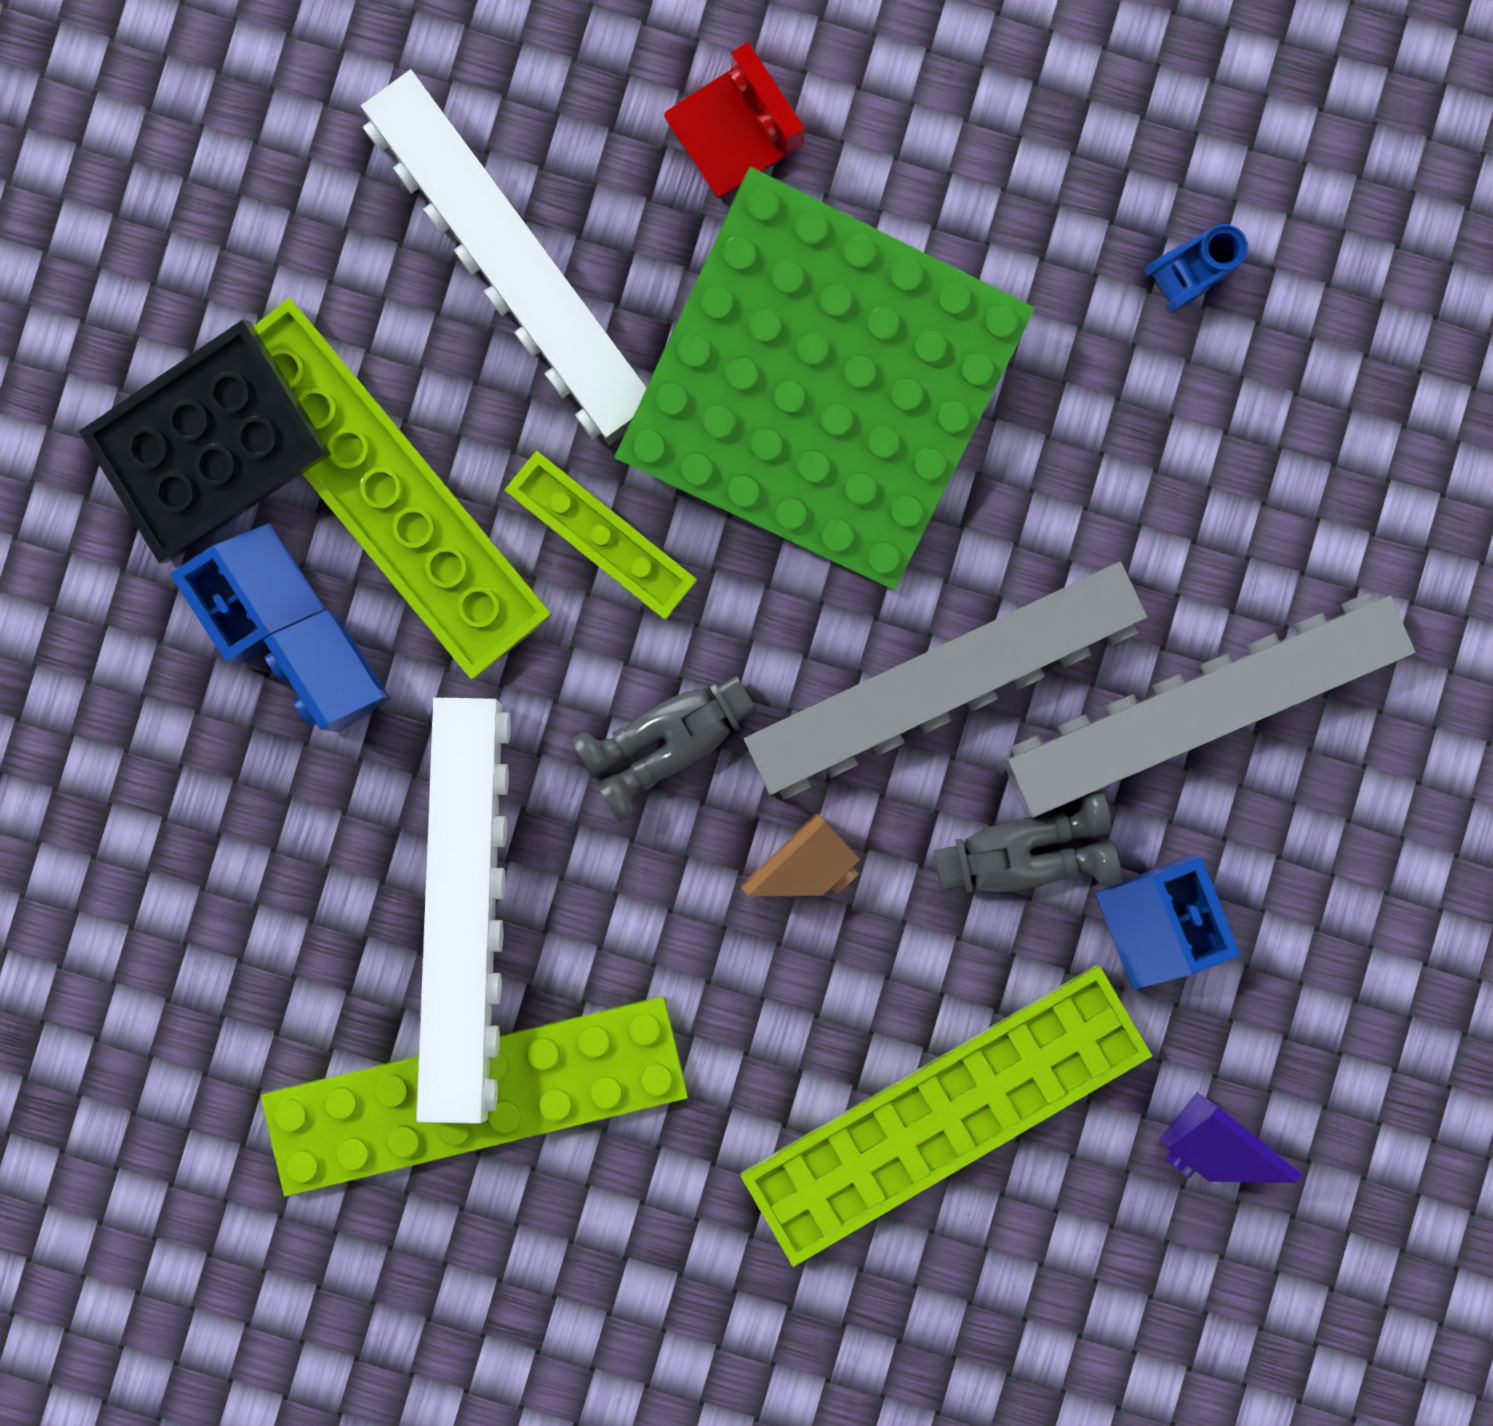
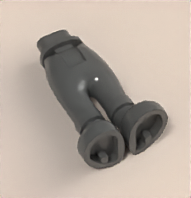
[571,676,757,822]
[934,791,1122,892]

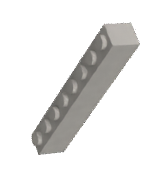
[743,561,1148,800]
[1002,592,1416,818]

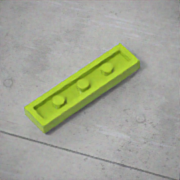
[504,450,697,621]

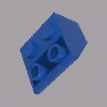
[169,523,326,665]
[264,610,391,732]
[1094,855,1241,990]

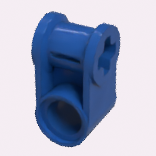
[1143,224,1248,314]

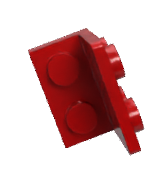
[664,41,805,199]

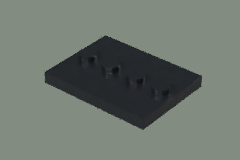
[79,319,331,564]

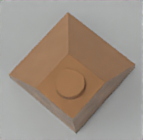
[741,814,860,896]

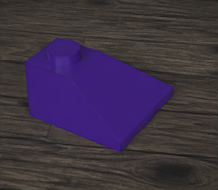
[1159,1092,1302,1183]

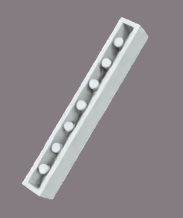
[361,69,646,445]
[417,698,511,1123]

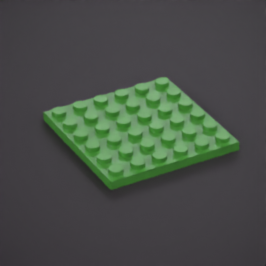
[614,167,1035,590]

